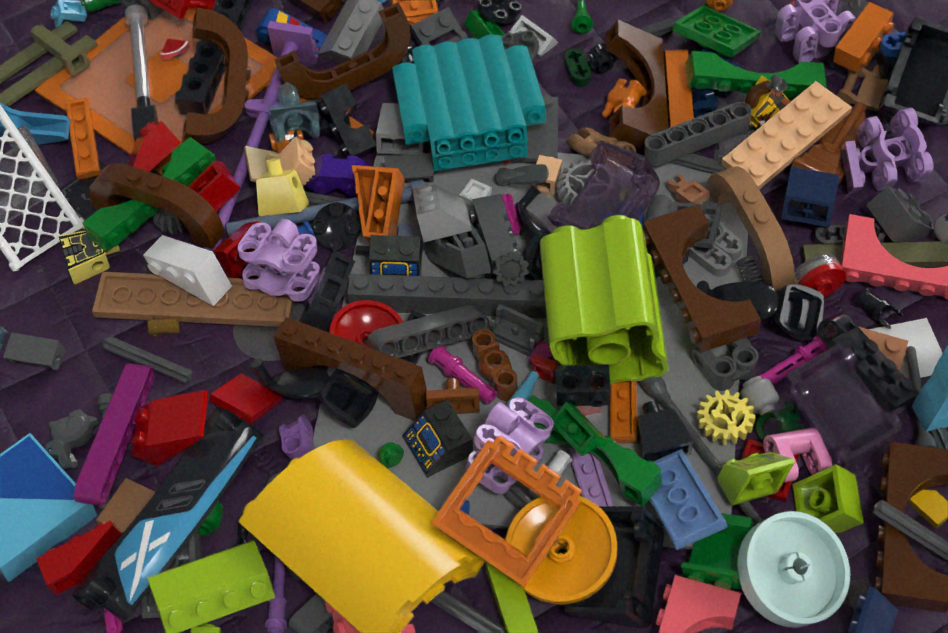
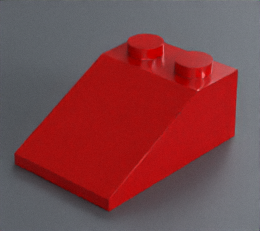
[127,121,181,172]
[131,390,208,466]

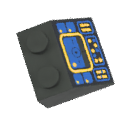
[369,235,423,276]
[402,399,473,478]

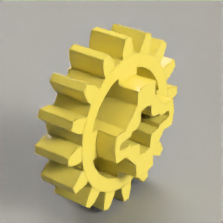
[697,390,755,445]

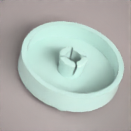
[737,511,850,628]

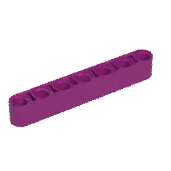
[74,363,154,506]

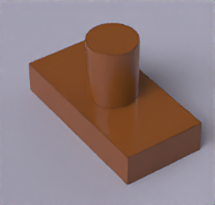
[426,378,480,414]

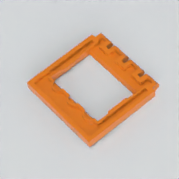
[431,435,583,588]

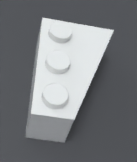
[143,235,232,306]

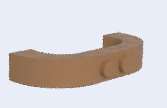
[706,166,795,293]

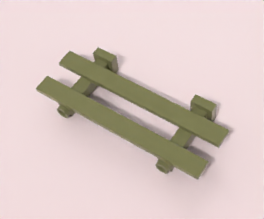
[0,21,98,107]

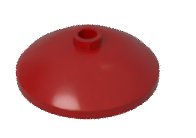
[329,300,403,347]

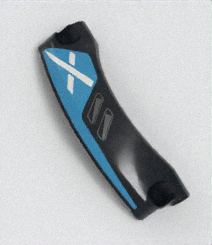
[73,407,264,622]

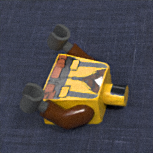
[743,74,790,135]

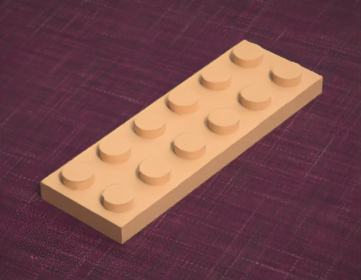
[721,82,852,190]

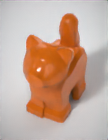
[602,79,647,118]

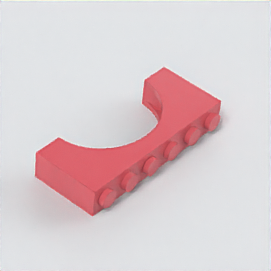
[839,214,948,300]
[656,575,741,633]

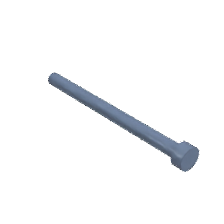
[226,179,423,236]

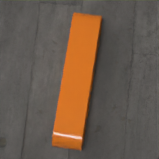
[664,50,694,128]

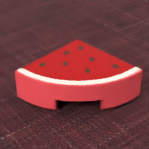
[160,38,190,60]

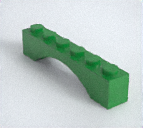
[685,51,826,98]
[82,137,212,252]
[518,395,662,507]

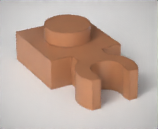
[667,174,709,204]

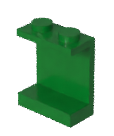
[681,513,754,590]

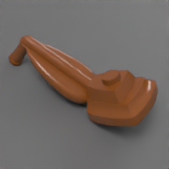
[792,102,866,184]

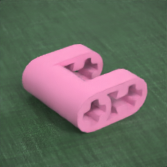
[763,428,832,483]

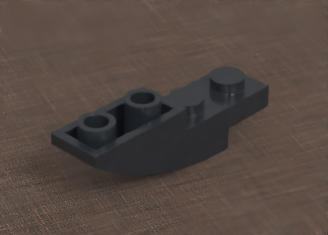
[299,251,355,331]

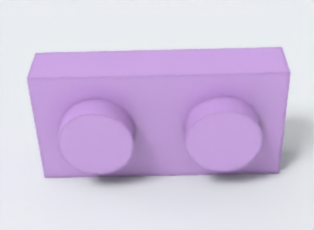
[840,141,865,194]

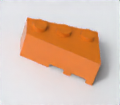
[833,2,894,73]
[352,165,405,244]

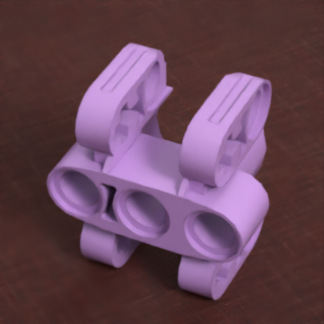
[774,0,856,63]
[857,108,933,191]
[238,219,321,301]
[465,397,554,494]

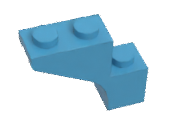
[0,102,71,146]

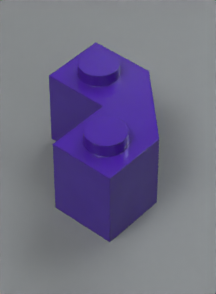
[305,154,371,198]

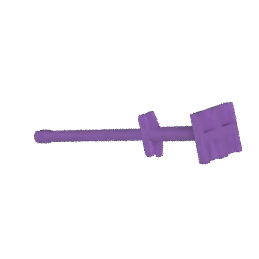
[203,21,318,251]

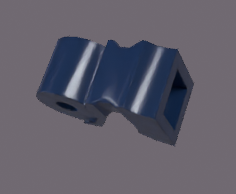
[691,87,718,118]

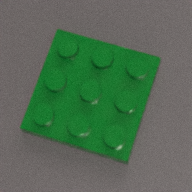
[672,5,761,58]

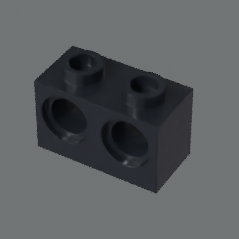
[556,364,611,407]

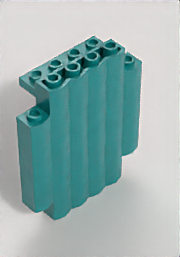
[392,35,547,171]

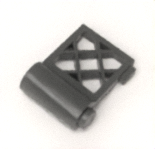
[642,194,722,249]

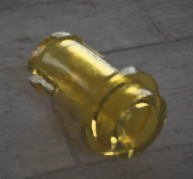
[148,317,180,337]

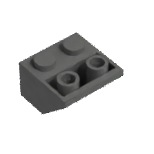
[866,186,934,243]

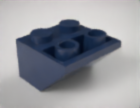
[781,166,840,227]
[847,586,898,633]

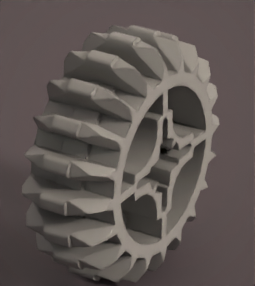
[557,158,622,219]

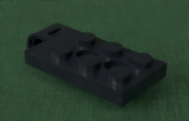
[818,313,920,413]

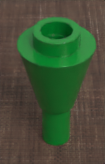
[571,0,593,34]

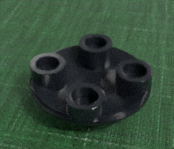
[478,0,522,24]
[312,202,361,251]

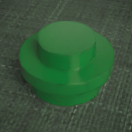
[378,442,404,468]

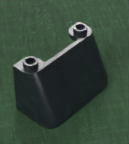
[877,17,948,126]
[565,506,664,628]

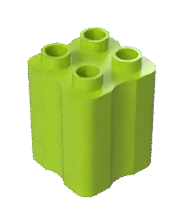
[540,215,669,389]

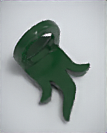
[756,401,804,441]

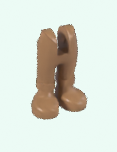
[567,127,636,174]

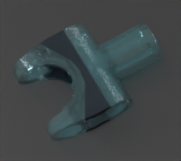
[268,83,319,142]

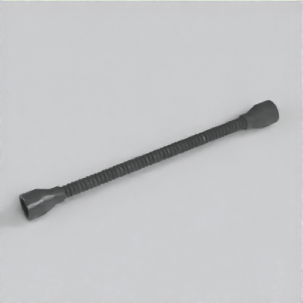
[641,377,763,526]

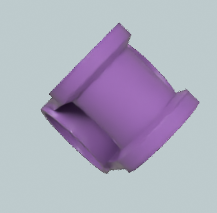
[279,415,315,460]

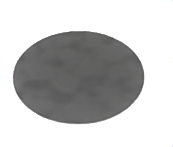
[233,301,305,361]

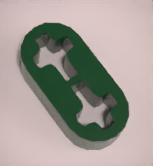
[564,49,591,87]

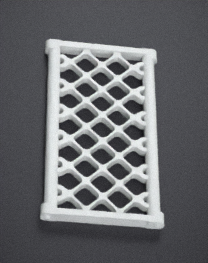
[0,105,84,272]

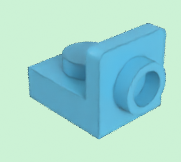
[51,0,87,28]

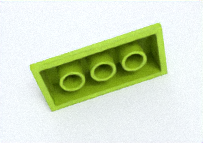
[147,540,275,633]

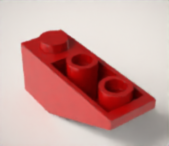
[36,520,121,595]

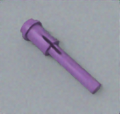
[265,555,287,633]

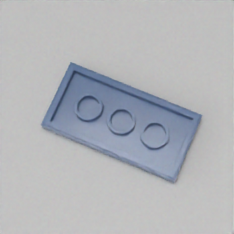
[649,449,728,550]

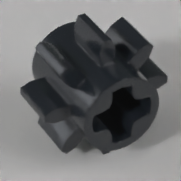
[588,44,615,73]

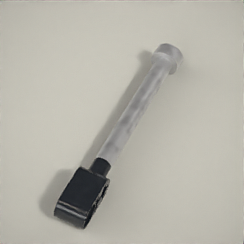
[125,5,158,142]

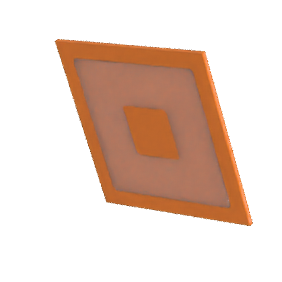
[35,9,278,176]

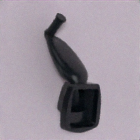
[515,185,551,280]
[697,281,824,342]
[251,359,379,428]

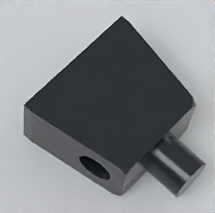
[637,401,693,462]

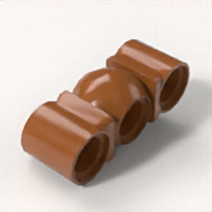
[472,329,518,401]

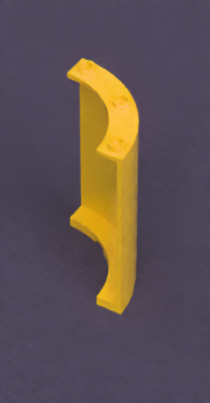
[238,439,486,633]

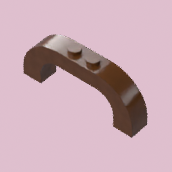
[275,2,410,99]
[182,8,251,144]
[89,163,225,249]

